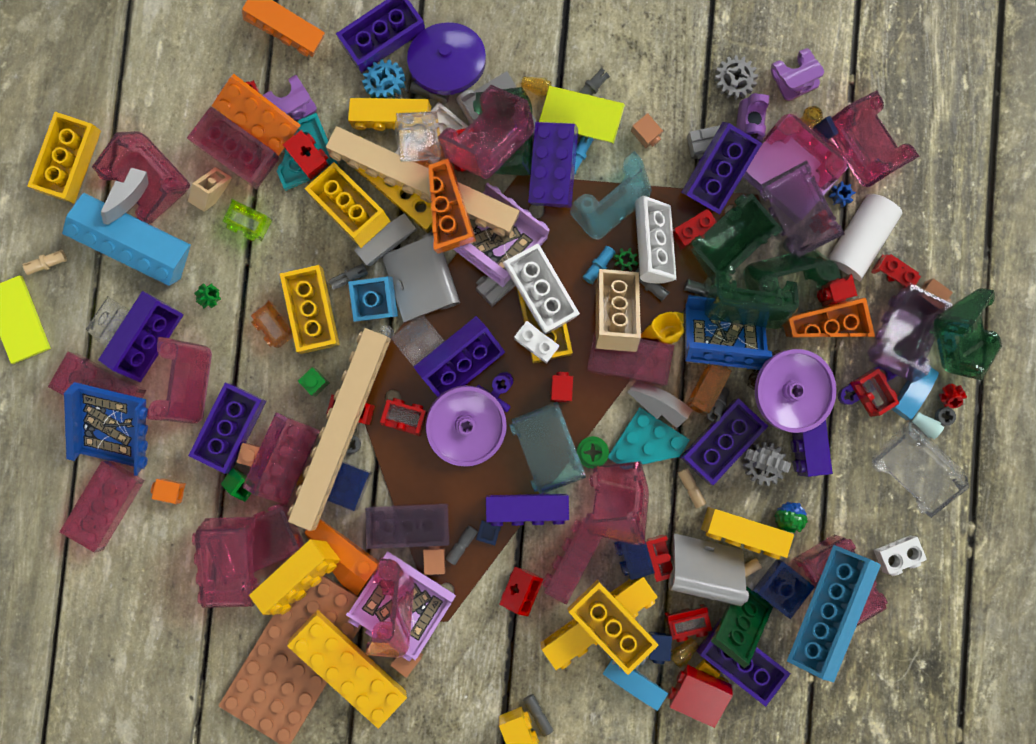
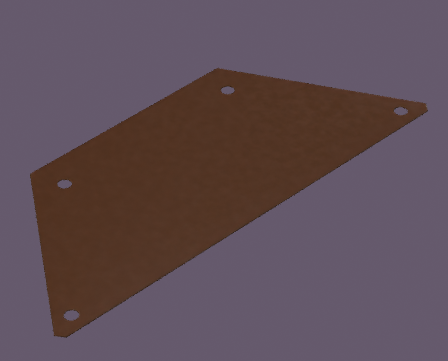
[365,175,762,622]

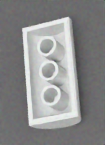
[826,194,902,282]
[635,196,677,283]
[503,243,580,334]

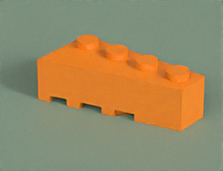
[242,0,325,57]
[428,159,476,254]
[782,298,875,337]

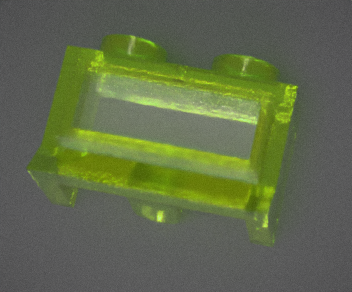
[222,199,272,242]

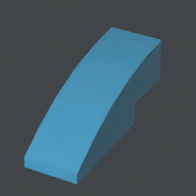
[892,361,939,420]
[603,659,669,711]

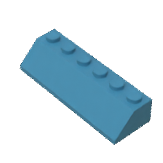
[62,193,191,286]
[787,545,881,683]

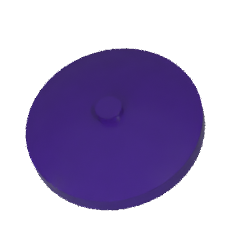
[407,22,486,95]

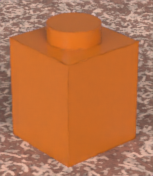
[151,478,186,504]

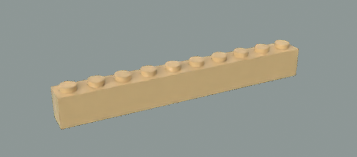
[326,126,520,237]
[288,328,391,531]

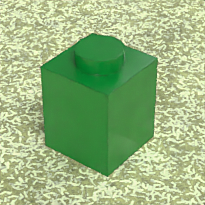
[298,367,330,397]
[221,468,257,502]

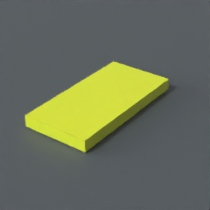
[539,86,625,144]
[0,275,51,364]

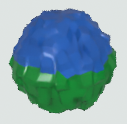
[774,502,808,533]

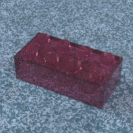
[187,106,280,190]
[586,330,674,386]
[48,351,147,398]
[243,412,320,505]
[60,461,145,553]
[542,517,605,605]

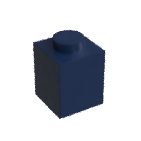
[648,631,672,664]

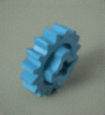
[362,59,406,99]

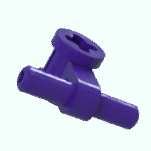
[476,372,514,412]

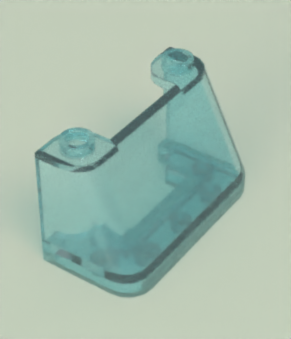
[570,151,652,239]
[509,401,586,494]

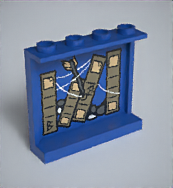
[684,295,772,370]
[64,382,148,476]

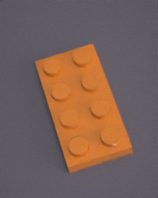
[212,74,301,156]

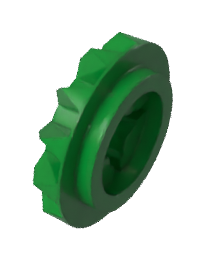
[577,436,609,469]

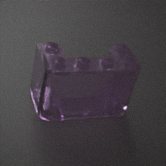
[759,160,845,257]
[867,283,955,383]

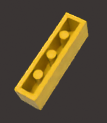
[348,98,431,132]

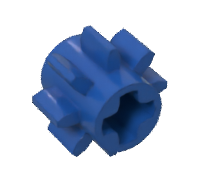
[828,181,856,208]

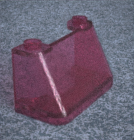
[831,90,920,187]
[764,112,848,191]
[92,131,190,224]
[147,337,212,424]
[583,461,649,545]
[365,558,414,658]

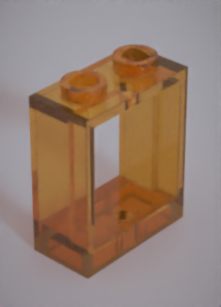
[686,364,732,415]

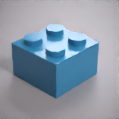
[348,276,398,322]

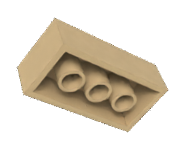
[596,269,641,352]

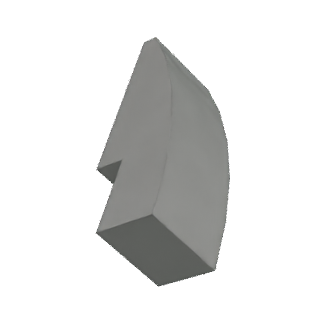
[101,168,149,225]
[354,213,417,266]
[628,381,693,428]

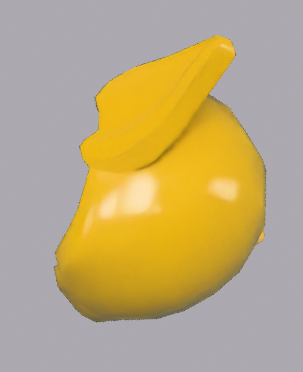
[641,312,684,344]

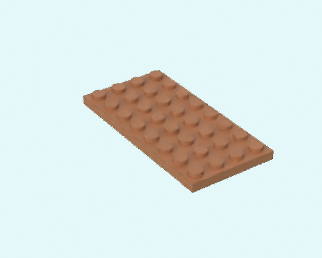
[219,576,362,744]

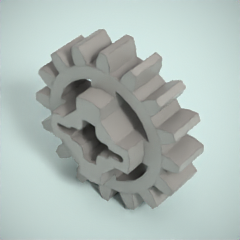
[714,55,758,100]
[743,442,788,486]
[745,447,791,475]

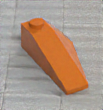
[304,519,381,596]

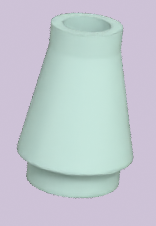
[912,412,944,440]

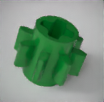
[613,248,638,272]
[194,283,221,308]

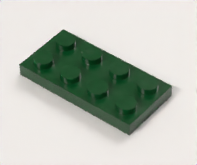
[711,586,773,668]

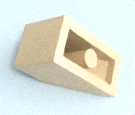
[188,167,232,212]

